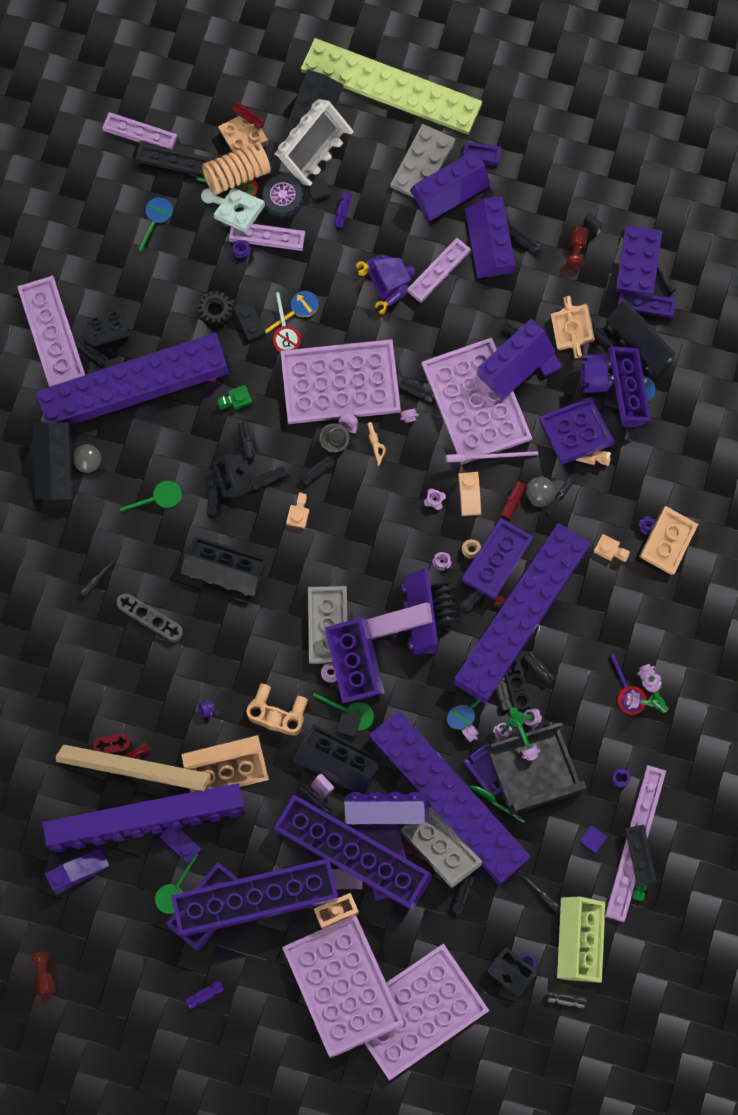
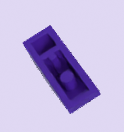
[45,848,110,894]

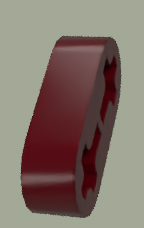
[93,734,131,754]

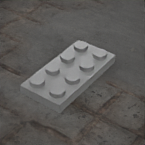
[390,124,455,198]
[308,586,347,664]
[400,807,482,888]

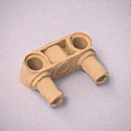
[247,683,308,736]

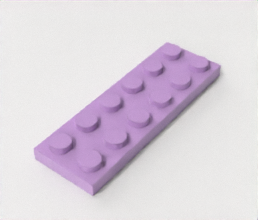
[18,276,85,387]

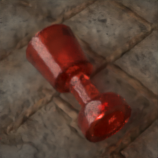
[566,226,589,267]
[31,952,56,995]

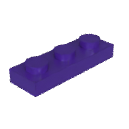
[618,292,676,319]

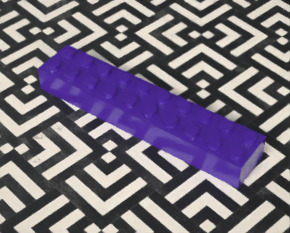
[36,332,230,425]
[453,523,591,705]
[369,710,531,886]
[42,783,245,853]

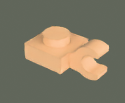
[576,451,611,466]
[286,493,309,529]
[594,534,630,562]

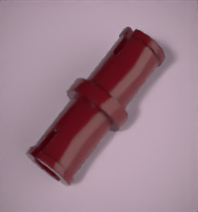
[500,481,527,520]

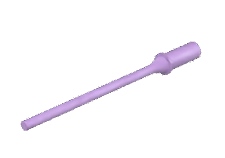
[445,451,538,462]

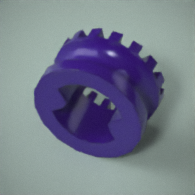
[612,769,631,788]

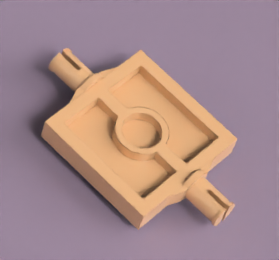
[551,296,595,358]

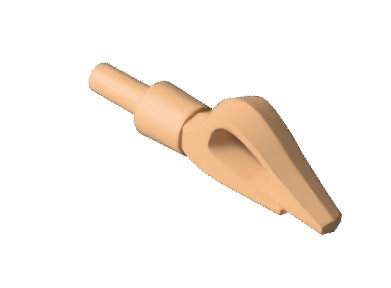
[368,422,386,466]

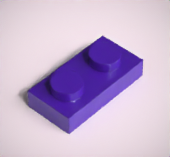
[160,827,201,864]

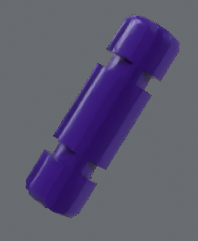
[333,192,352,228]
[185,981,223,1009]

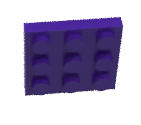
[539,397,614,465]

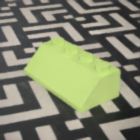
[557,897,605,982]

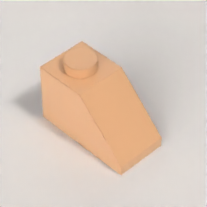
[458,472,481,516]

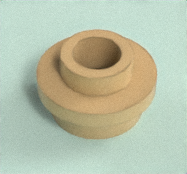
[462,539,481,559]

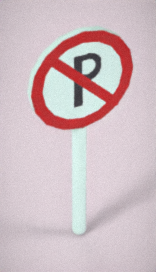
[273,292,301,352]

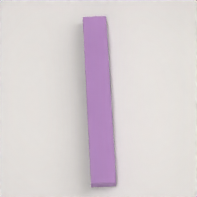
[605,765,666,922]

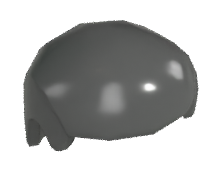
[319,424,350,452]
[72,444,101,473]
[526,476,555,507]

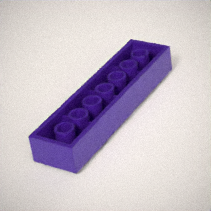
[273,795,432,911]
[171,858,338,937]

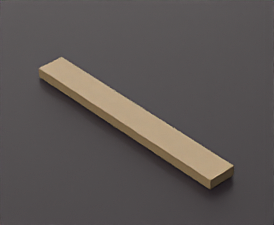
[56,745,211,791]

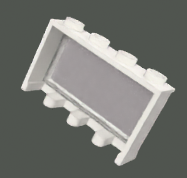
[275,99,354,186]

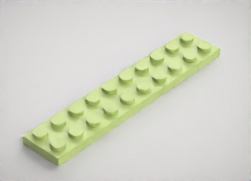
[301,38,482,135]

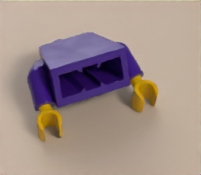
[356,254,415,314]

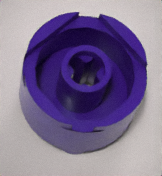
[580,354,612,393]

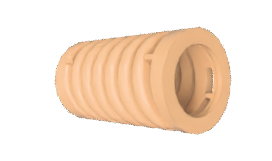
[202,142,270,195]

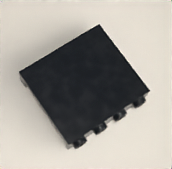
[486,722,586,815]

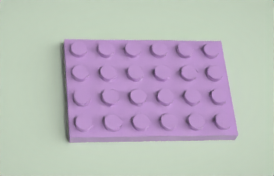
[421,338,532,465]
[281,340,401,424]
[282,914,404,1058]
[364,944,489,1081]

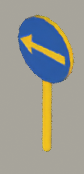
[265,291,319,333]

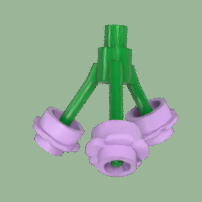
[625,664,669,713]
[493,707,542,761]

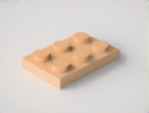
[639,506,698,575]

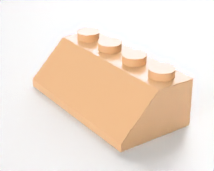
[182,735,269,792]

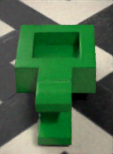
[217,385,252,410]

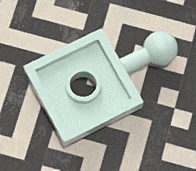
[201,188,265,233]

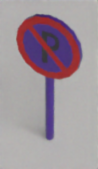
[611,653,646,715]

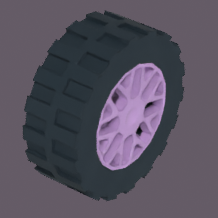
[262,175,303,219]

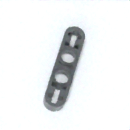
[117,594,183,642]

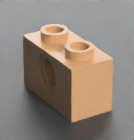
[314,893,358,929]

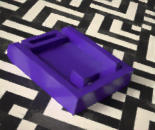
[463,738,501,797]

